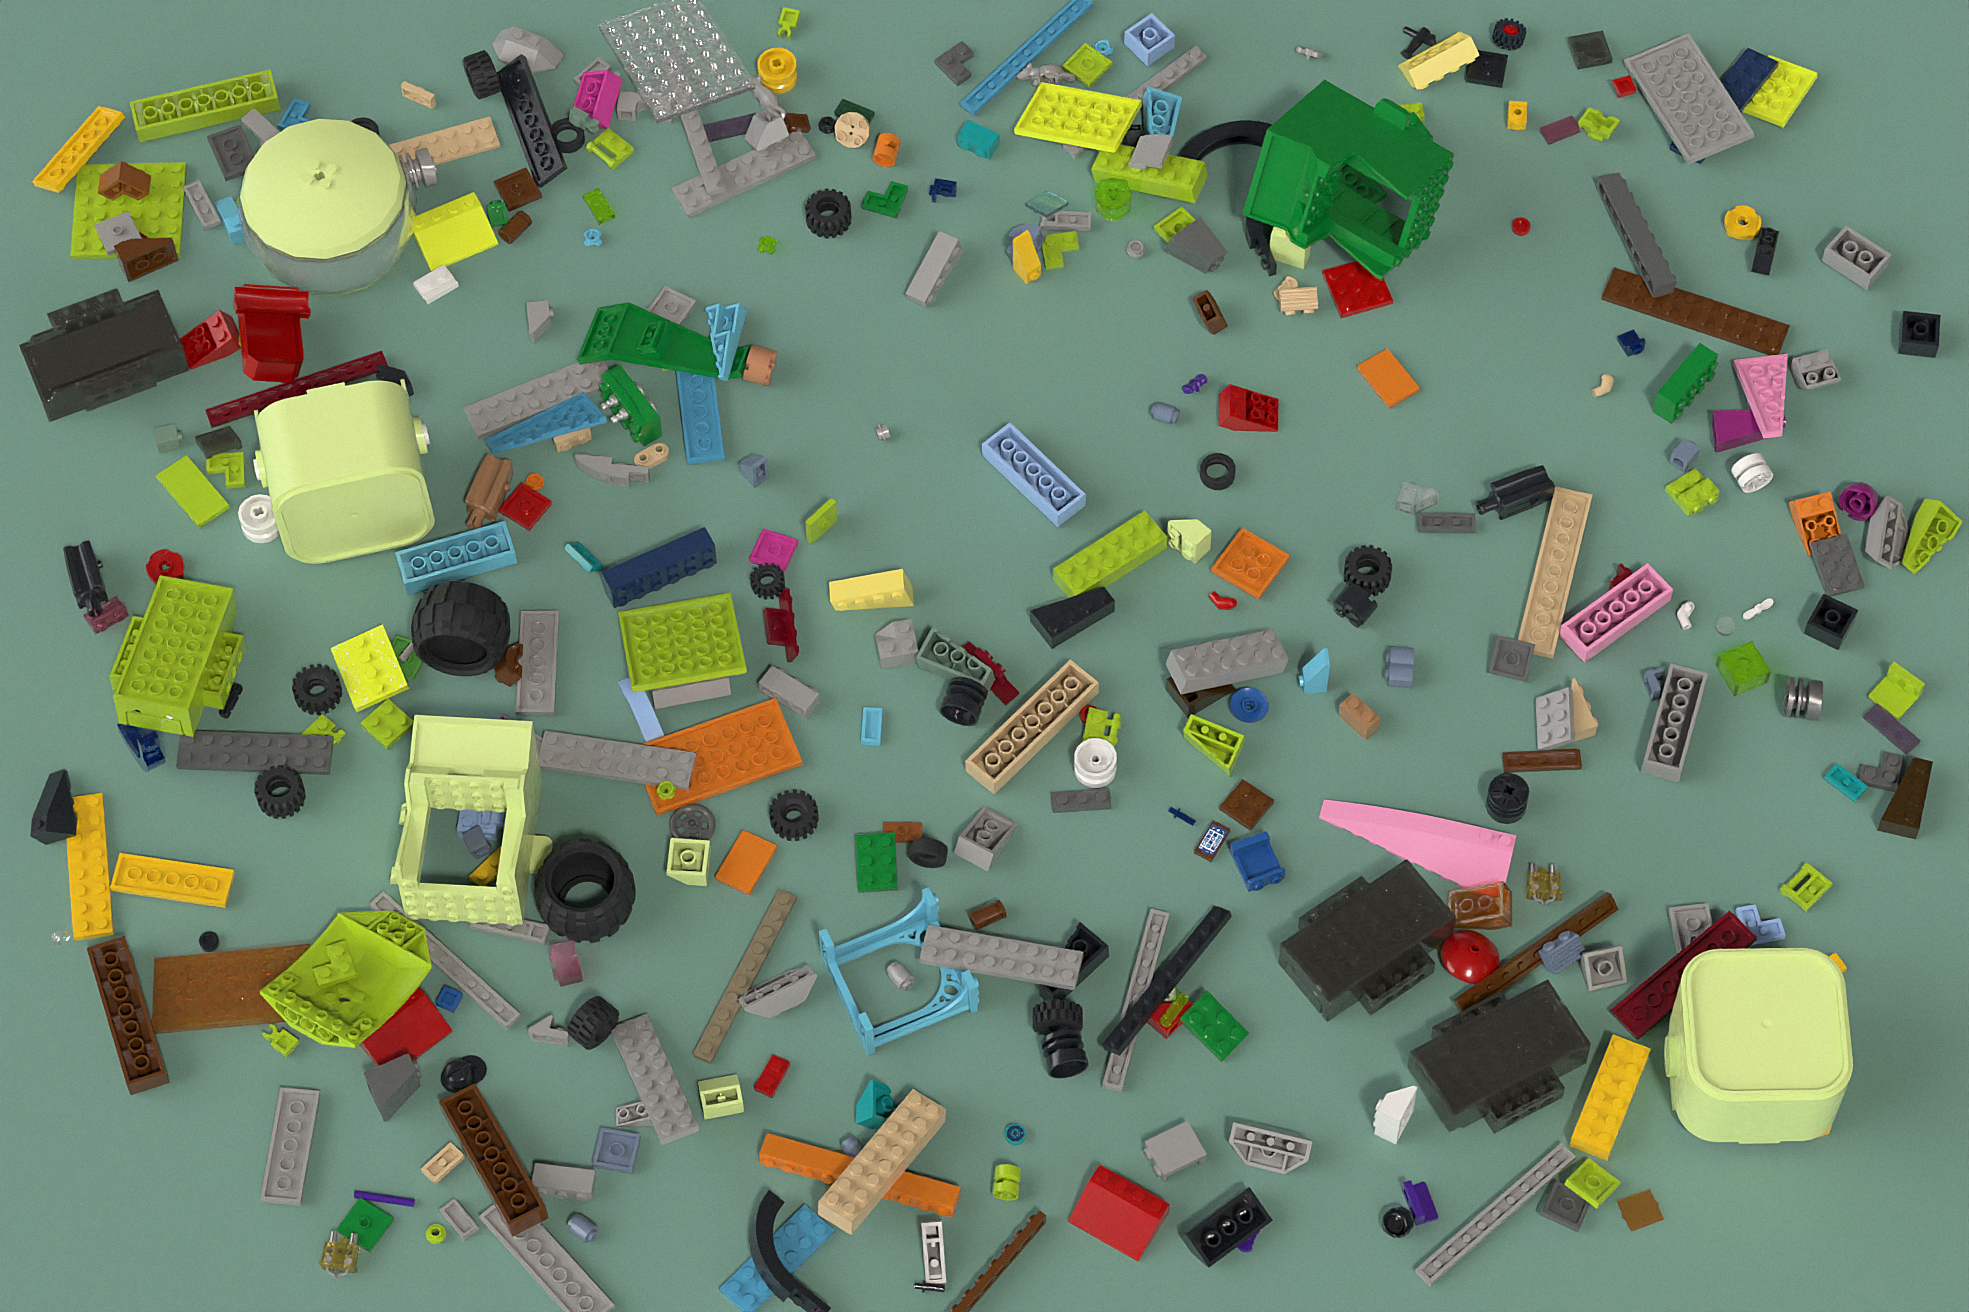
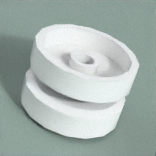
[238,494,280,543]
[1074,738,1117,788]

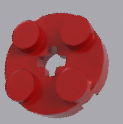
[146,549,185,584]

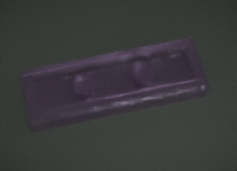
[703,113,756,142]
[1863,704,1921,755]

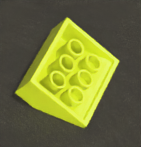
[407,192,498,272]

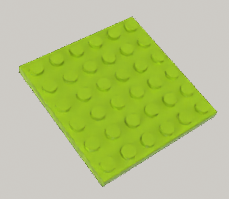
[70,162,187,260]
[618,592,747,693]

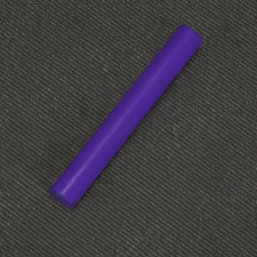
[354,1190,415,1207]

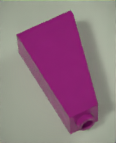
[1712,410,1786,452]

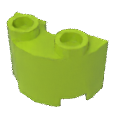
[1578,107,1620,142]

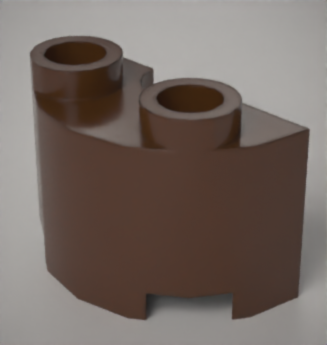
[495,644,523,687]

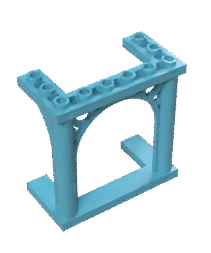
[819,887,980,1056]

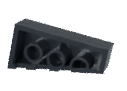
[1030,587,1115,649]
[1039,922,1109,1002]

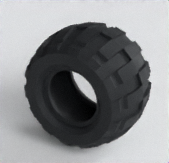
[411,581,511,676]
[534,839,636,943]

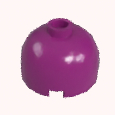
[1839,482,1878,521]

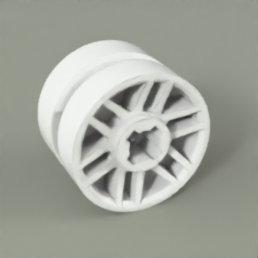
[1731,453,1773,493]

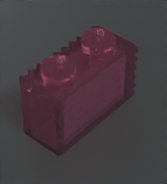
[548,940,583,987]

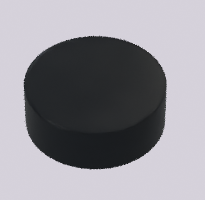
[199,931,220,952]

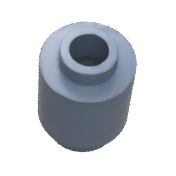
[1151,402,1180,424]
[567,1214,598,1243]

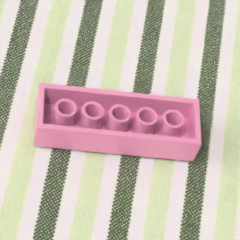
[1559,563,1673,663]

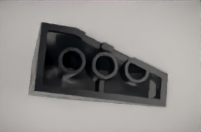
[30,769,77,845]

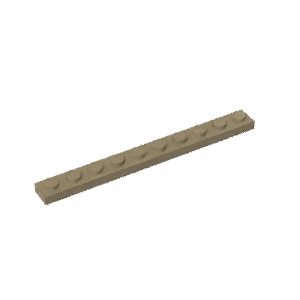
[693,889,797,1064]

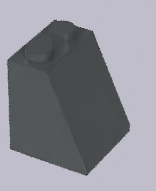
[1164,217,1227,273]
[364,1053,422,1122]

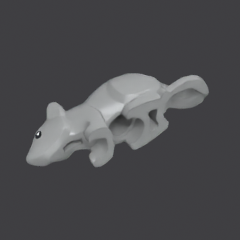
[1016,63,1075,87]
[747,76,787,120]

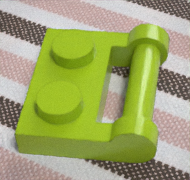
[585,128,634,170]
[1779,863,1833,912]

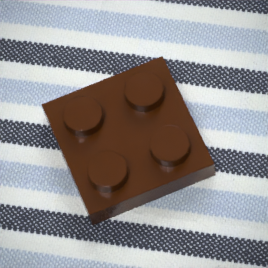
[493,167,542,212]
[1219,779,1274,831]

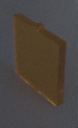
[1617,1189,1664,1232]

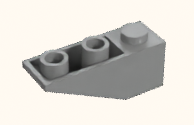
[616,1102,653,1127]

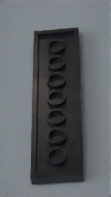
[497,54,567,188]

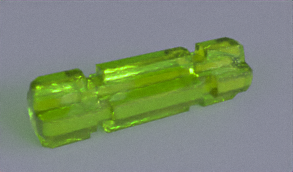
[1160,992,1189,1028]

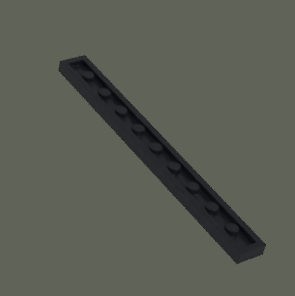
[1102,906,1232,1056]

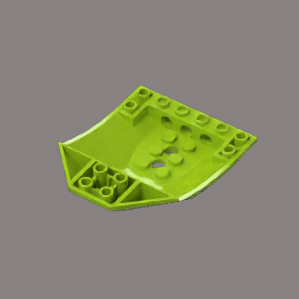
[260,910,432,1048]

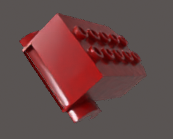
[233,284,311,383]

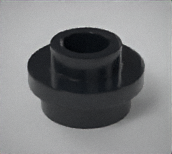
[819,116,836,134]

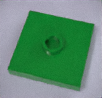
[336,1198,394,1252]

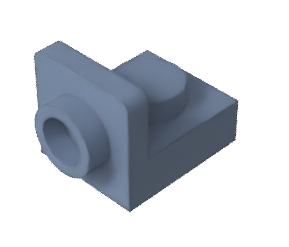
[1643,668,1665,701]

